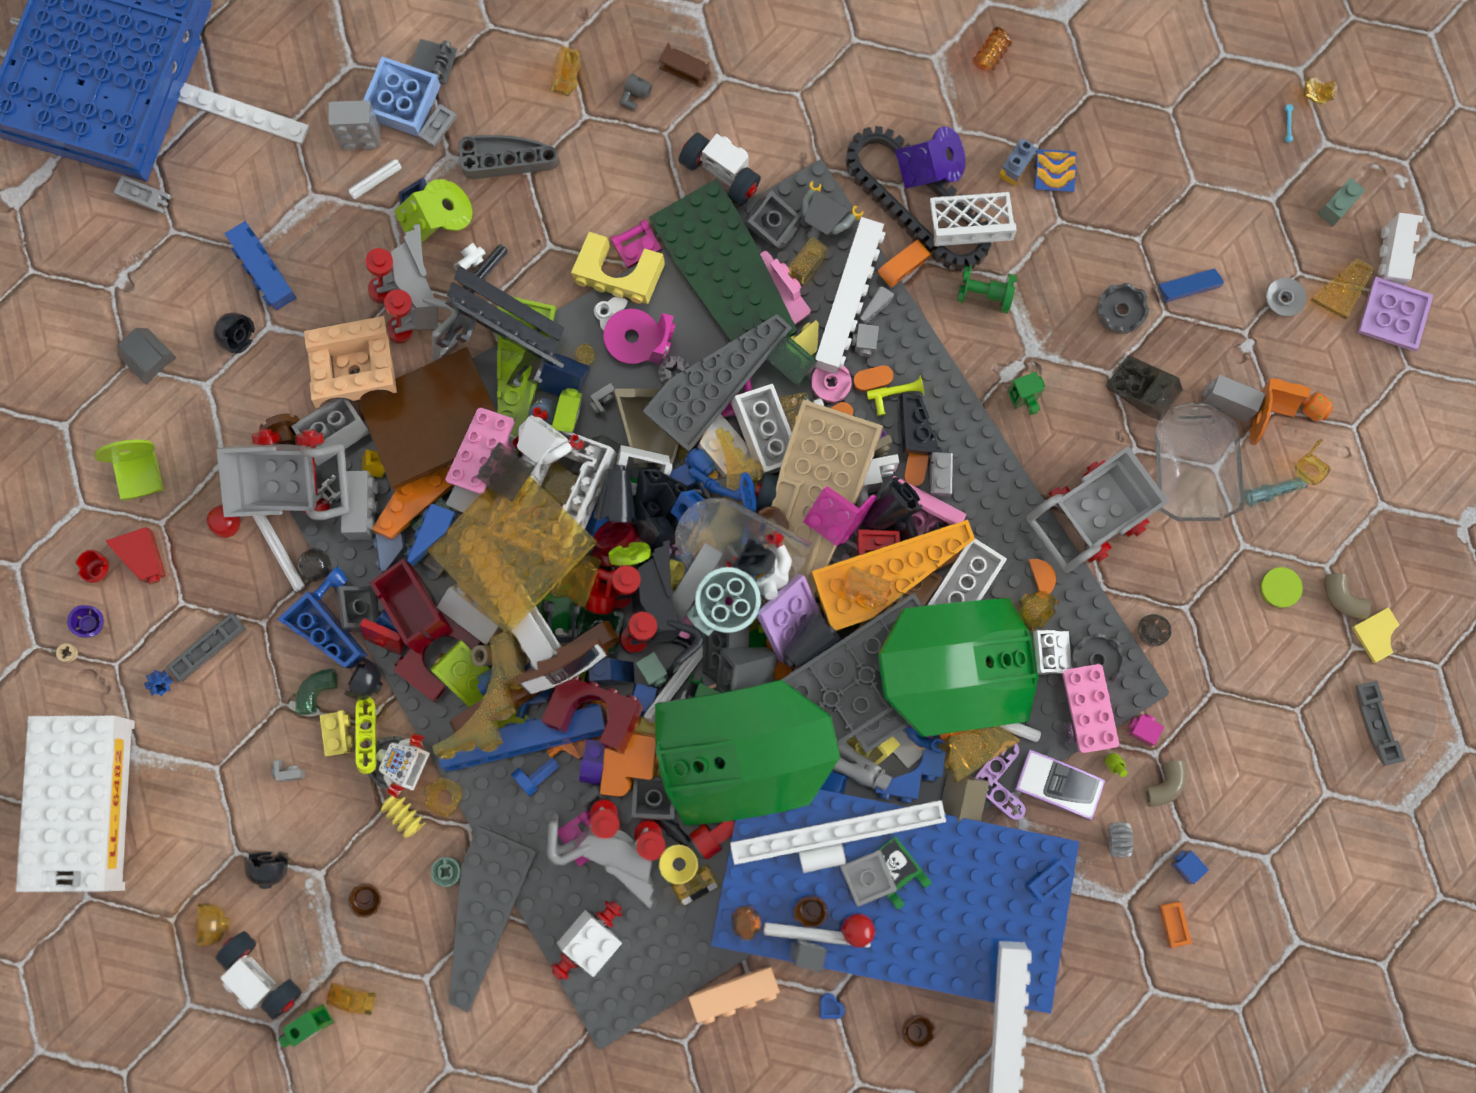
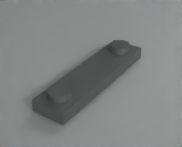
[166,613,247,683]

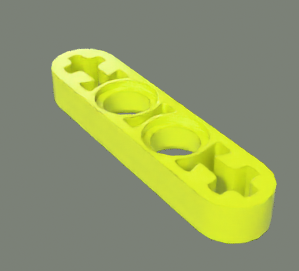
[356,698,376,774]

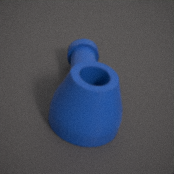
[312,566,348,600]

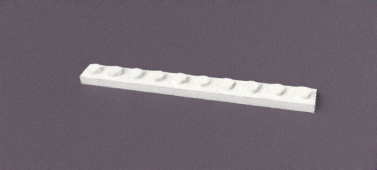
[178,83,310,144]
[730,800,946,865]

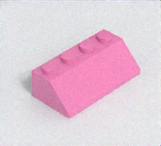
[893,476,967,536]

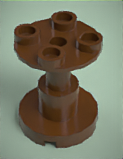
[259,413,300,445]

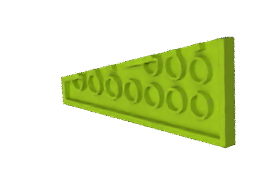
[497,297,557,461]

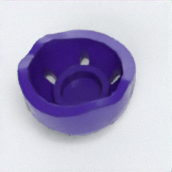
[67,605,104,638]

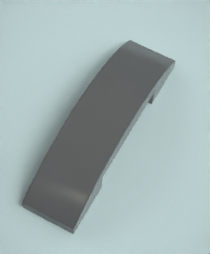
[1356,680,1405,766]

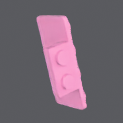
[760,251,811,325]
[446,408,515,494]
[1062,664,1119,753]

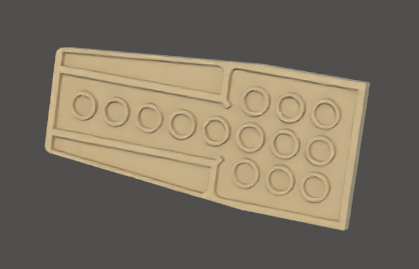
[763,399,883,598]

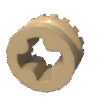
[56,643,79,663]

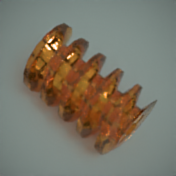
[972,27,1012,71]

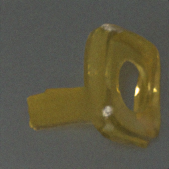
[1295,439,1331,485]
[422,778,462,818]

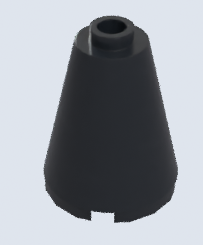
[594,464,636,522]
[865,477,922,531]
[782,610,841,669]

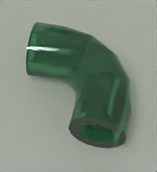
[295,668,338,715]

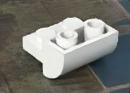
[1032,630,1072,675]

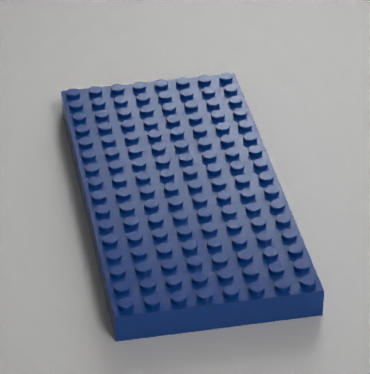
[711,790,1080,1014]

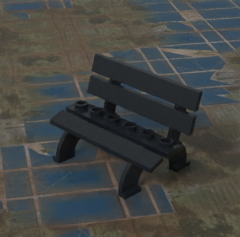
[436,266,564,388]

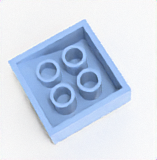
[363,57,441,137]

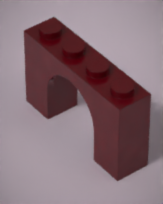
[393,610,483,703]
[541,676,643,754]

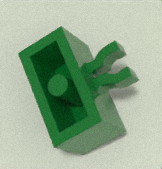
[1007,372,1045,416]

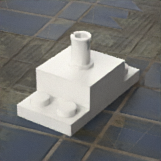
[857,454,899,508]

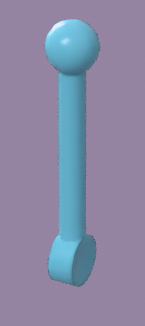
[1285,104,1294,143]

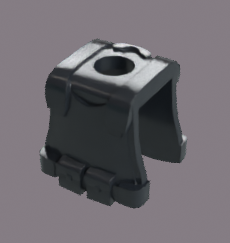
[541,600,581,643]

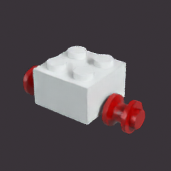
[551,900,623,980]

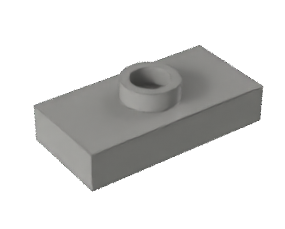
[418,104,457,148]

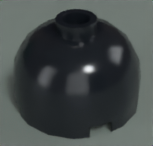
[213,312,255,354]
[344,657,383,700]
[244,851,288,889]

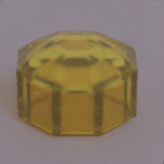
[575,343,595,364]

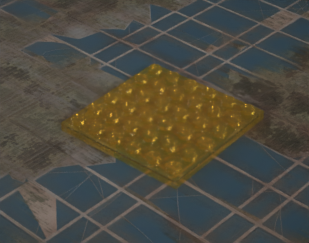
[427,460,597,634]

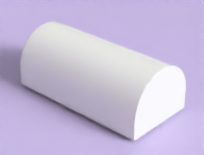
[798,843,846,873]

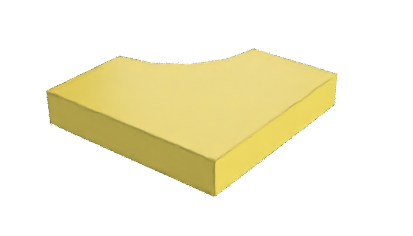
[1351,607,1399,663]

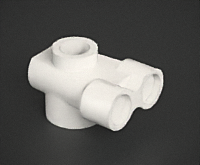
[453,243,485,271]

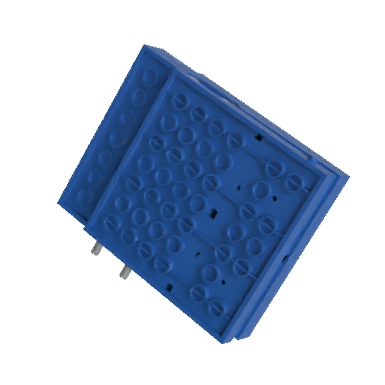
[0,0,213,182]

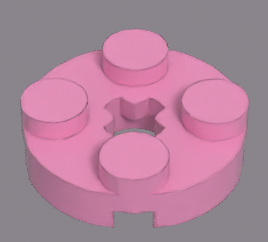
[811,366,851,404]

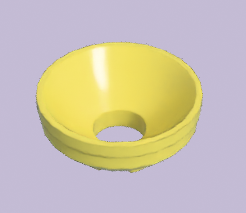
[659,845,698,884]

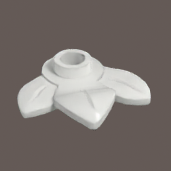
[594,297,628,331]

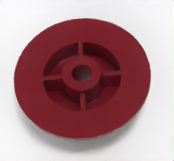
[592,521,644,567]

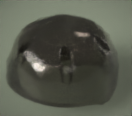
[297,548,331,582]
[1138,614,1172,647]

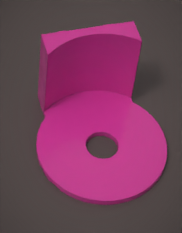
[603,309,676,365]
[803,486,877,546]

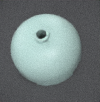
[695,567,761,633]

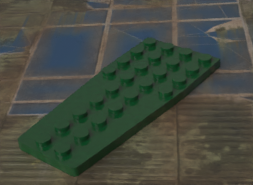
[649,178,797,344]

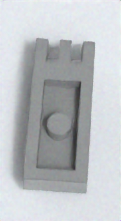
[113,176,172,214]

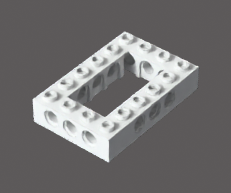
[487,424,618,567]

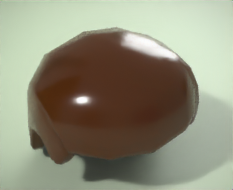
[348,884,381,918]
[794,894,828,927]
[902,1015,936,1049]

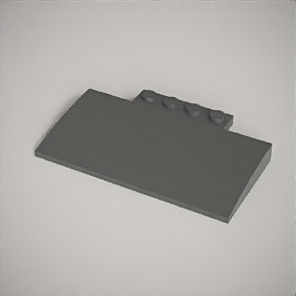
[782,593,923,754]

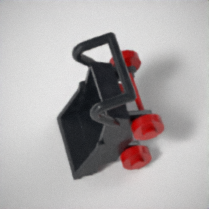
[612,540,704,676]

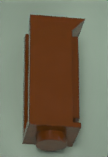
[659,42,711,88]

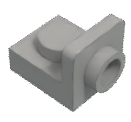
[590,383,614,417]
[271,760,306,782]

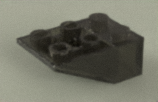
[1106,355,1183,421]

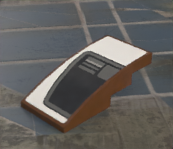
[517,638,609,695]

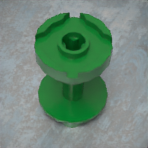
[957,265,1017,314]

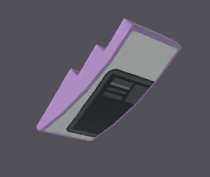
[1015,750,1105,820]

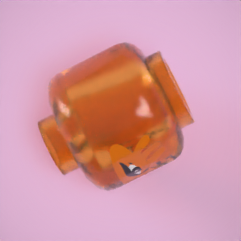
[731,906,761,940]

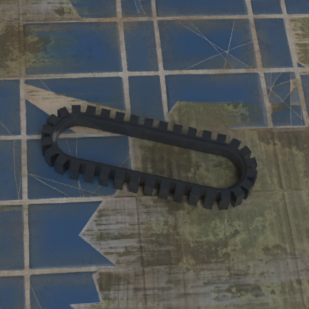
[846,126,992,271]

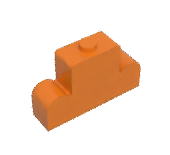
[600,714,659,796]

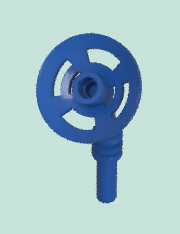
[689,467,756,514]

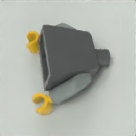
[802,181,864,242]

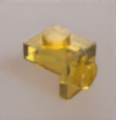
[1303,76,1337,105]

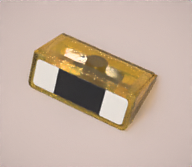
[670,864,720,907]

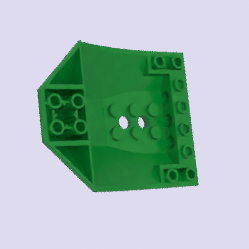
[878,598,1038,737]
[655,679,841,826]

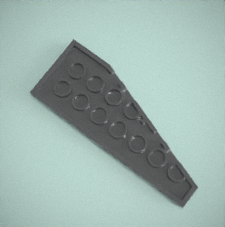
[641,314,792,452]
[449,826,537,1012]

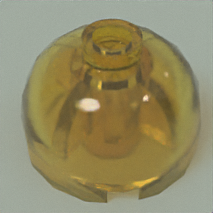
[1019,590,1060,632]
[196,903,229,947]

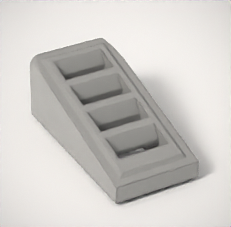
[859,286,894,324]

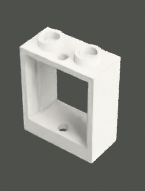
[616,445,672,495]

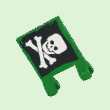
[877,836,931,909]

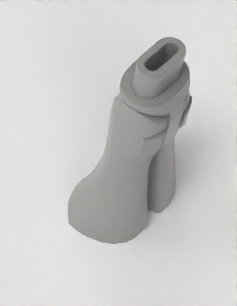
[832,742,892,791]

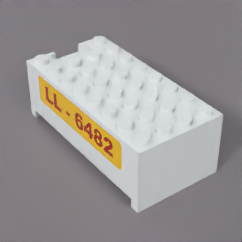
[16,716,135,892]

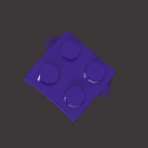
[895,126,966,189]

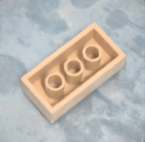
[689,965,780,1025]

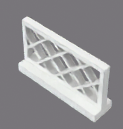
[930,192,1017,246]

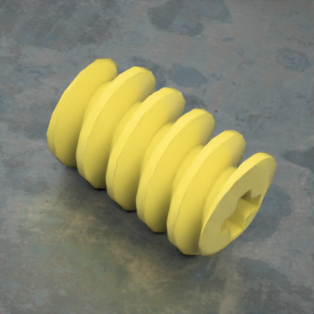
[381,793,426,839]

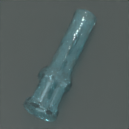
[1245,475,1308,507]

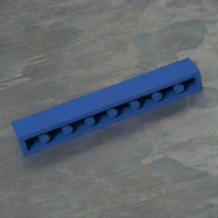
[437,703,607,772]

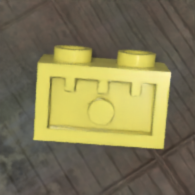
[320,710,354,757]

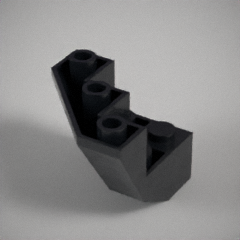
[634,469,717,550]

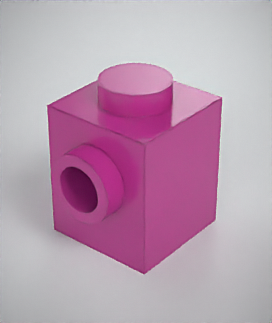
[1128,714,1164,746]

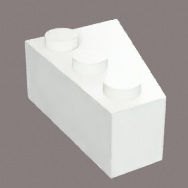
[1378,213,1423,285]

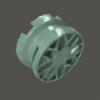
[430,857,461,887]

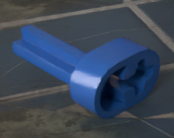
[510,758,560,797]

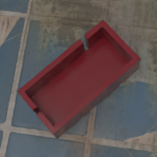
[369,558,451,653]

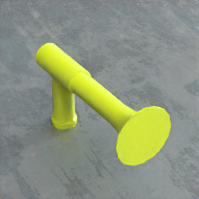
[867,375,924,416]

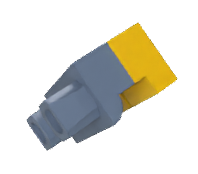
[998,138,1037,186]

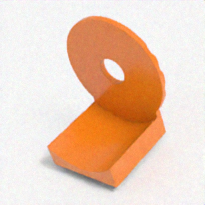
[1249,378,1311,445]

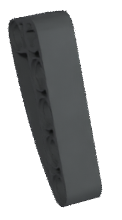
[459,135,559,179]

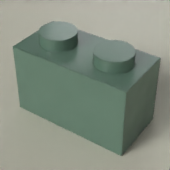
[1318,178,1366,226]
[636,652,669,689]

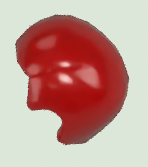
[206,505,241,538]
[76,550,109,583]
[840,914,875,947]

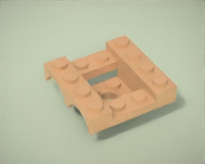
[304,316,397,408]

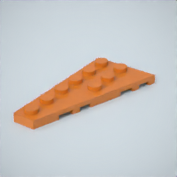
[373,465,455,541]

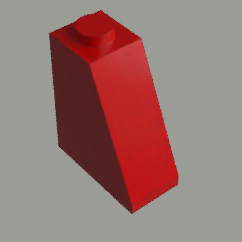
[106,527,166,584]

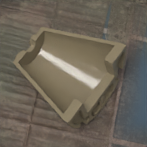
[613,388,679,467]

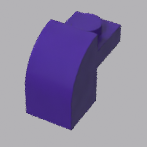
[579,739,605,786]

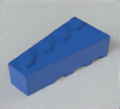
[224,221,297,311]
[277,592,368,669]

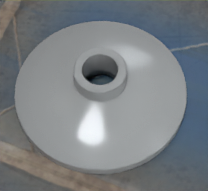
[1266,278,1306,317]

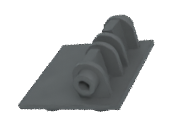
[412,39,458,84]

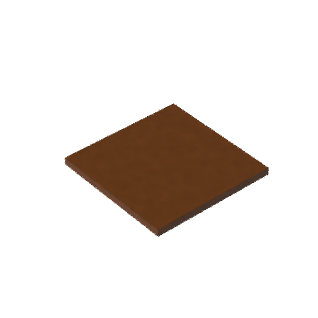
[357,347,496,491]

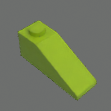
[552,388,582,433]

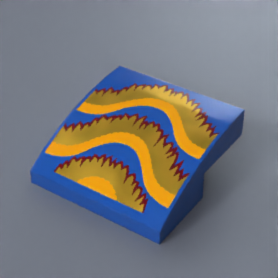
[1034,149,1076,192]

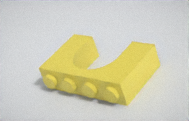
[571,232,665,304]

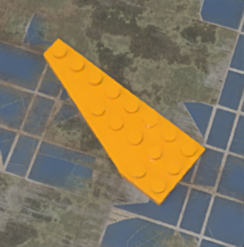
[810,520,975,631]

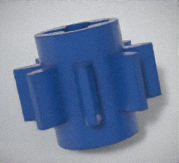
[144,669,173,696]

